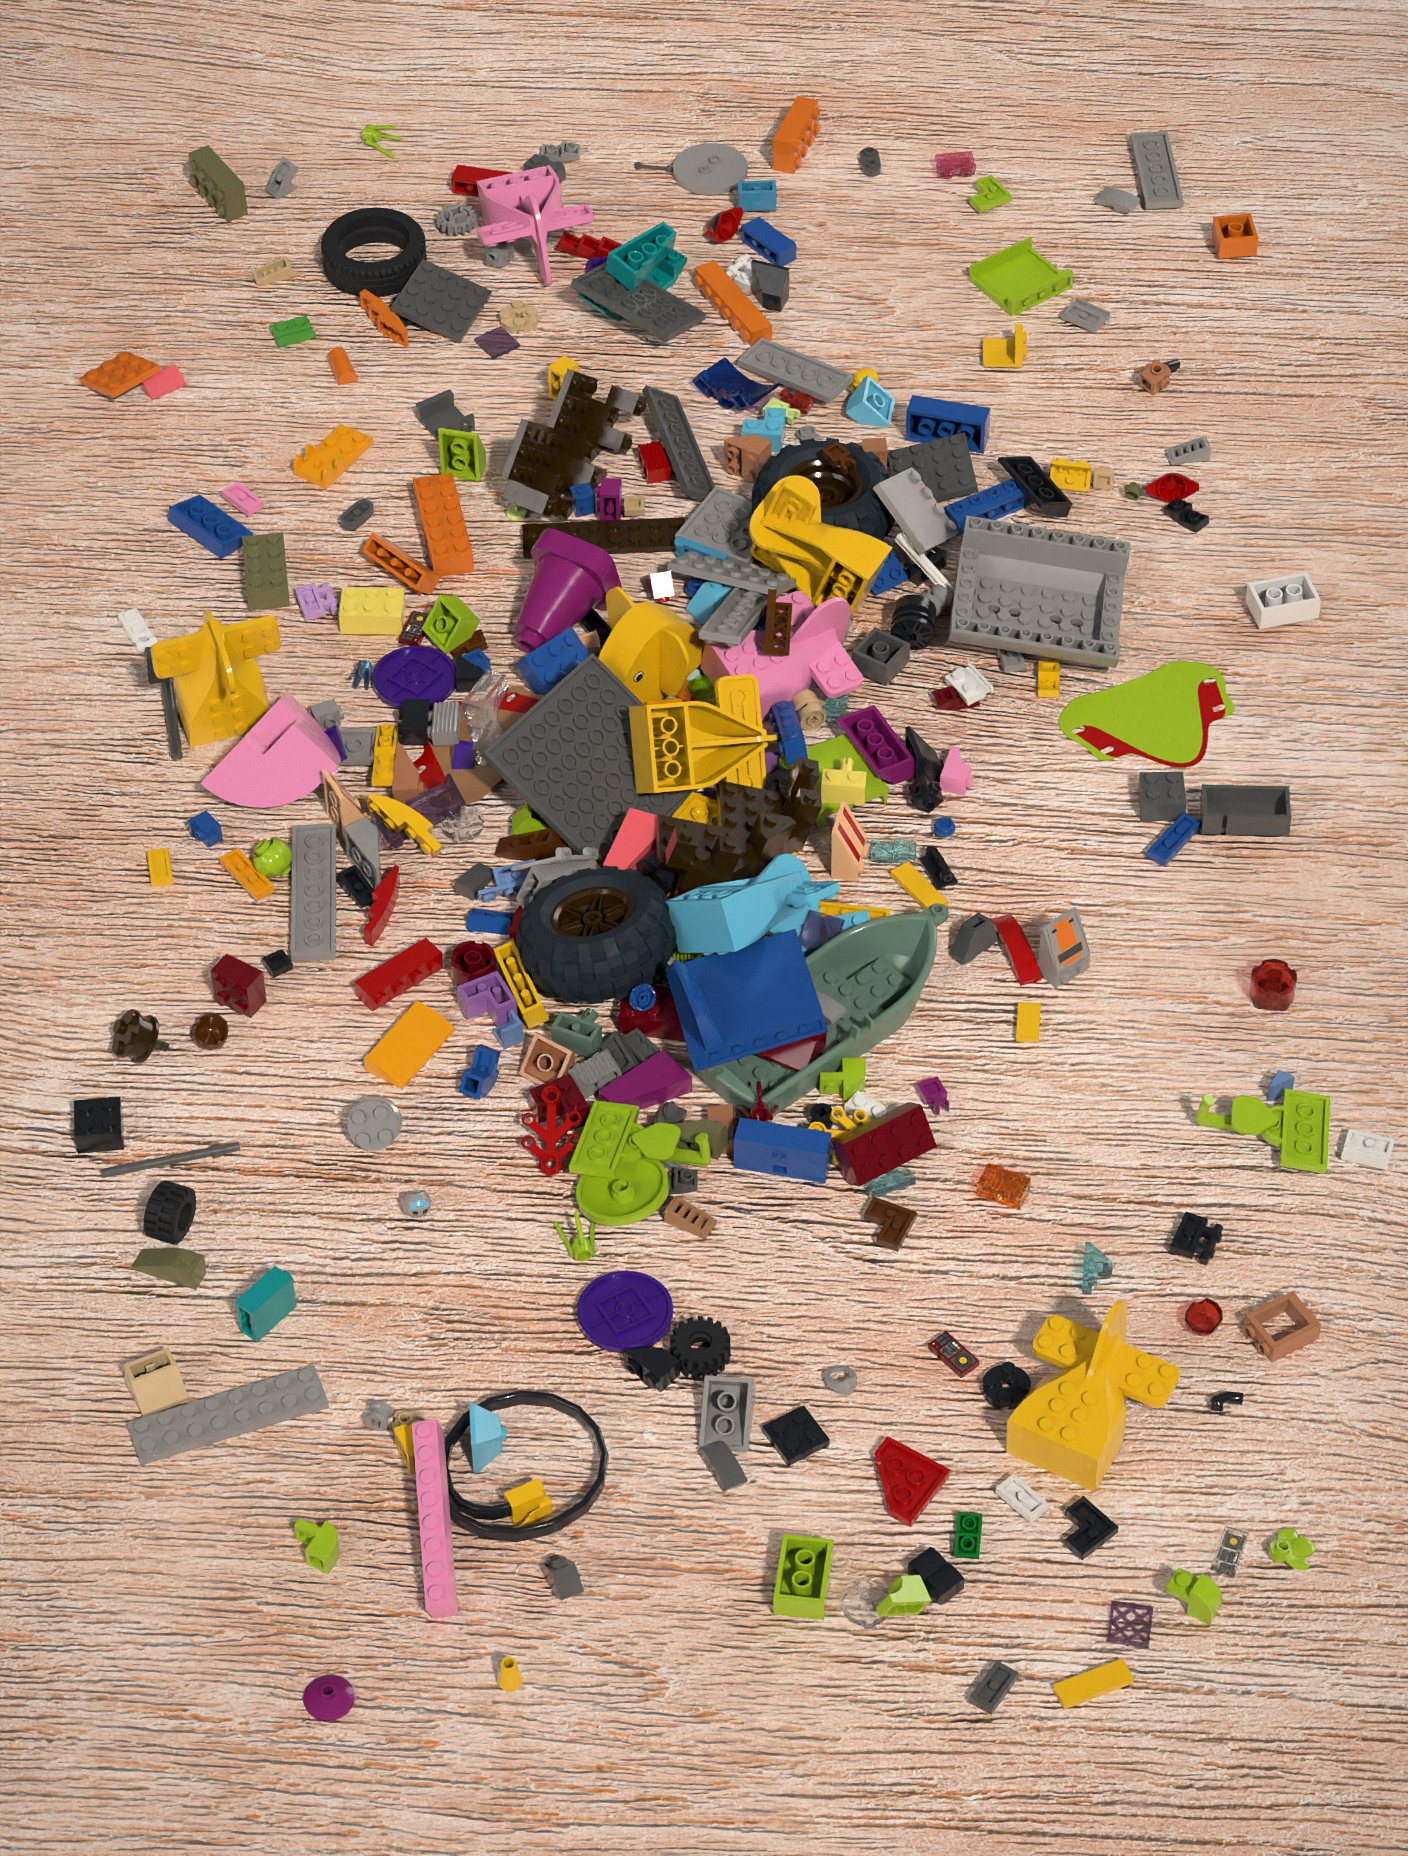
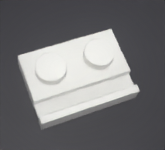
[945,663,994,706]
[1341,1128,1395,1170]

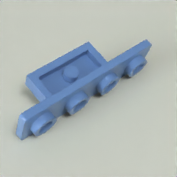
[476,859,535,902]

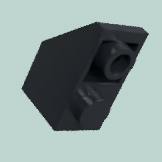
[624,1348,680,1393]

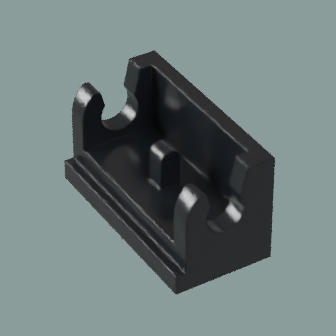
[903,547,947,586]

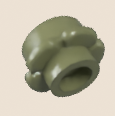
[1124,482,1143,501]

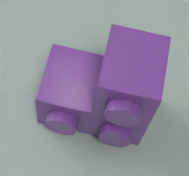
[456,971,518,1027]

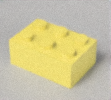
[339,587,406,635]

